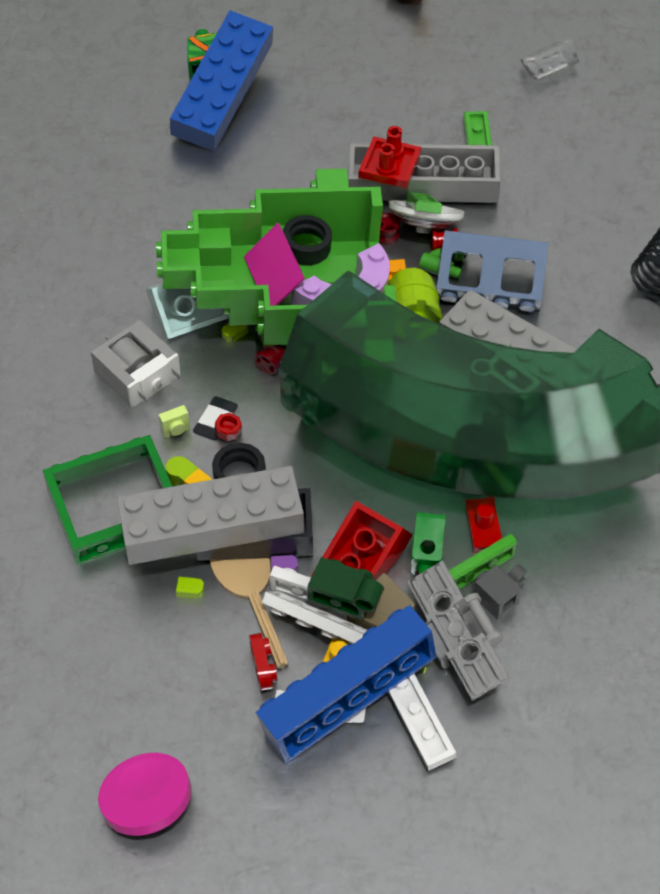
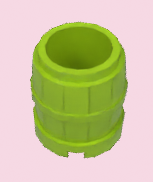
[388,268,443,342]

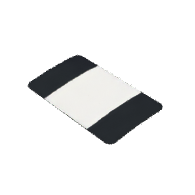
[193,396,238,440]

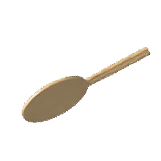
[210,557,289,670]

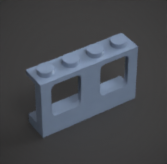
[436,231,549,312]

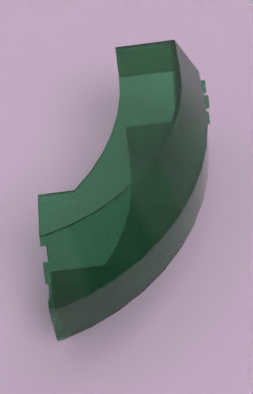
[279,270,660,499]

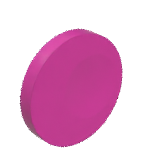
[98,753,192,836]

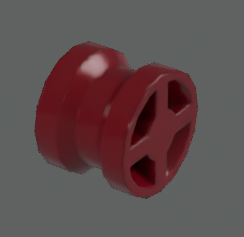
[379,213,400,245]
[254,345,288,375]

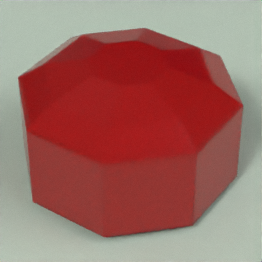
[214,413,242,441]

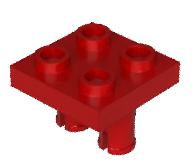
[358,126,422,189]

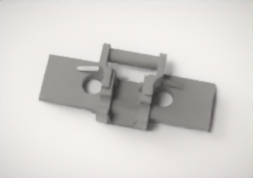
[407,560,510,700]

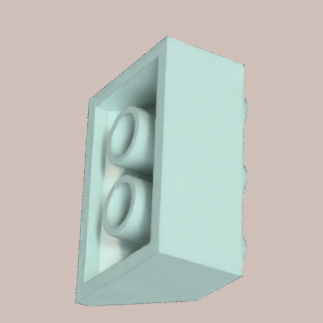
[146,283,229,339]

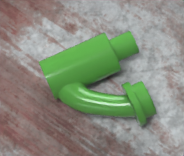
[419,248,467,279]

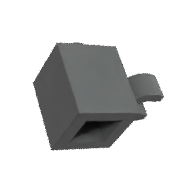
[474,564,527,620]

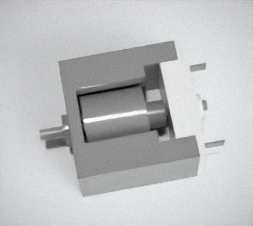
[91,319,181,408]

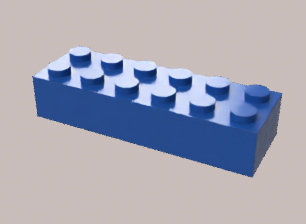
[170,10,273,152]
[256,605,436,764]

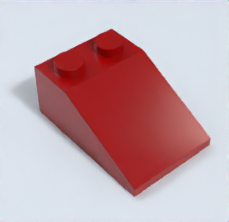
[311,501,413,580]

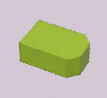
[222,323,248,342]
[176,577,205,599]

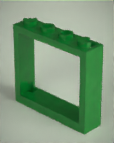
[42,435,173,565]

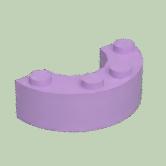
[291,243,390,305]

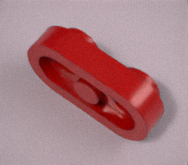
[249,633,278,691]

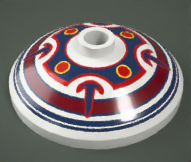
[389,200,465,234]

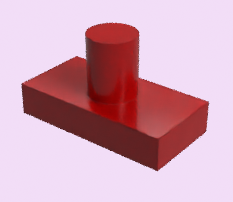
[465,497,502,554]

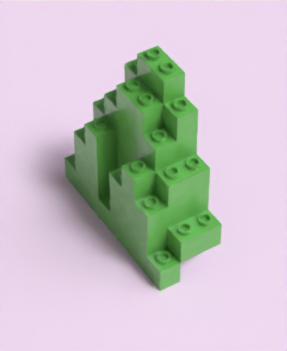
[156,169,397,380]

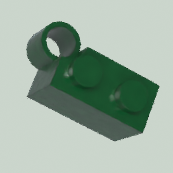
[307,557,384,620]

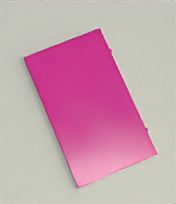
[244,223,305,306]

